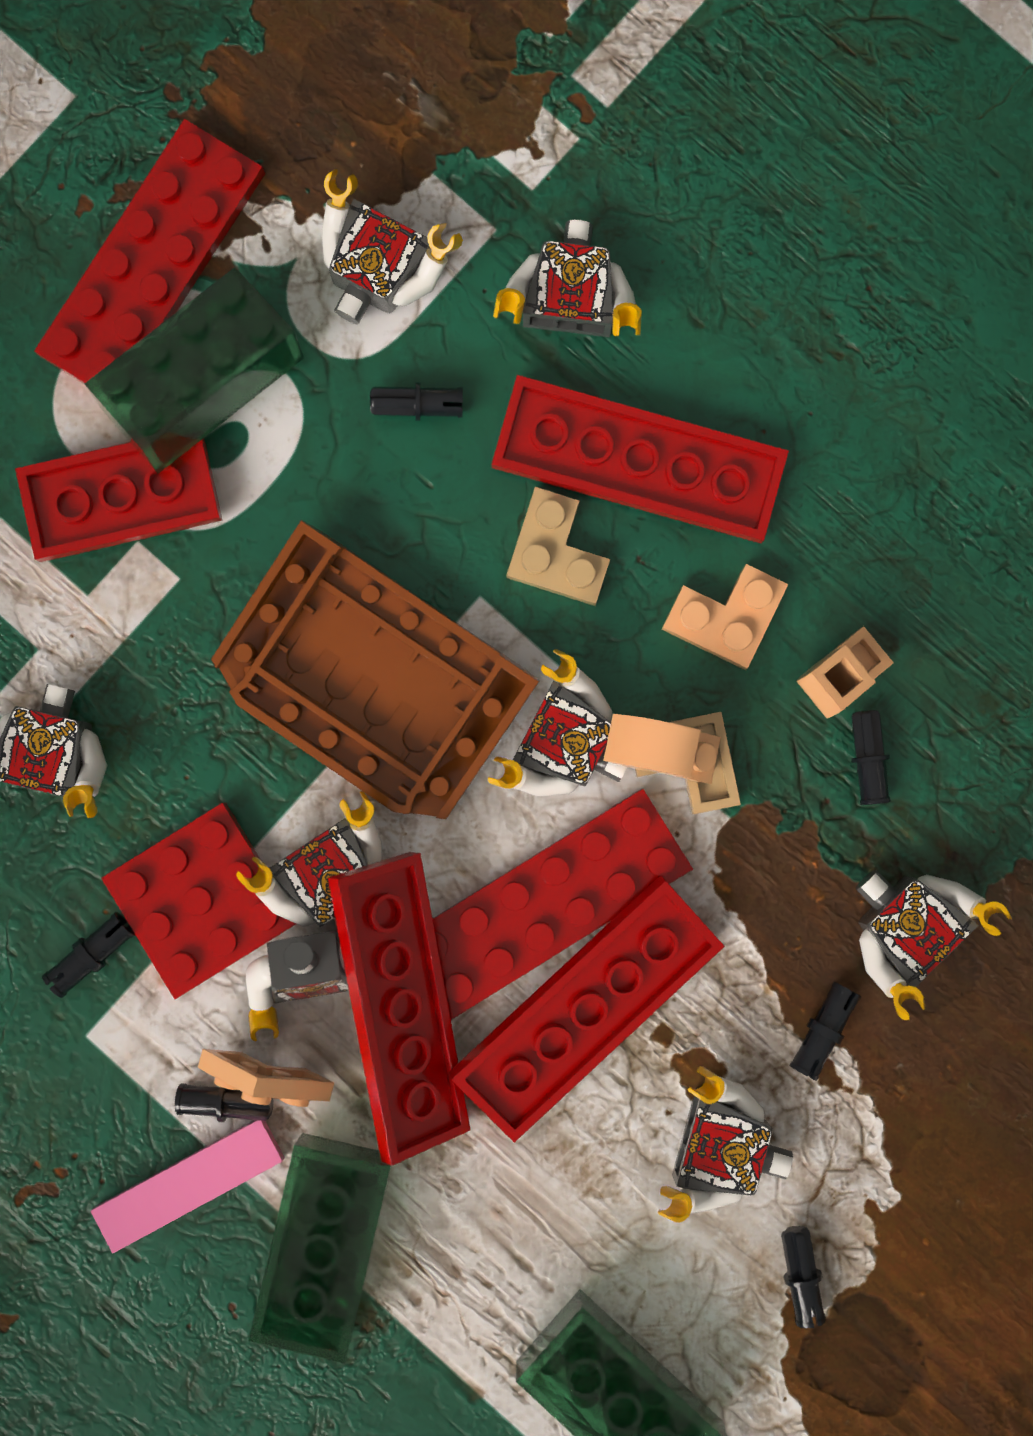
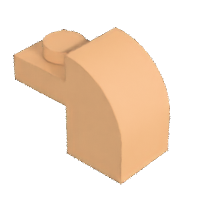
[796,626,894,719]
[603,714,721,784]

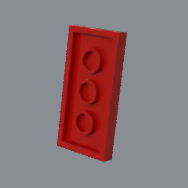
[15,426,223,562]

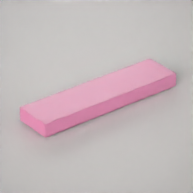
[91,1120,285,1254]

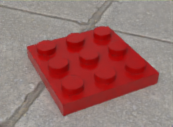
[101,803,296,999]

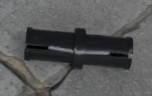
[42,912,135,998]
[789,982,862,1081]

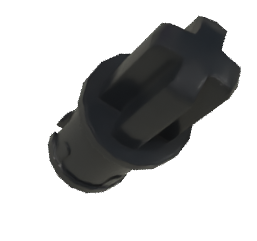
[370,383,463,421]
[851,710,891,805]
[175,1083,274,1122]
[781,1226,826,1328]

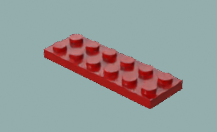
[34,119,265,404]
[491,375,789,544]
[432,789,693,1020]
[328,852,471,1166]
[448,876,725,1143]

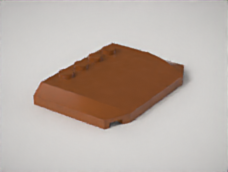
[211,520,540,819]

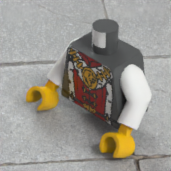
[322,169,463,325]
[493,220,642,337]
[488,649,627,797]
[0,684,107,818]
[236,791,382,927]
[855,870,1012,1020]
[246,931,349,1041]
[658,1066,793,1223]

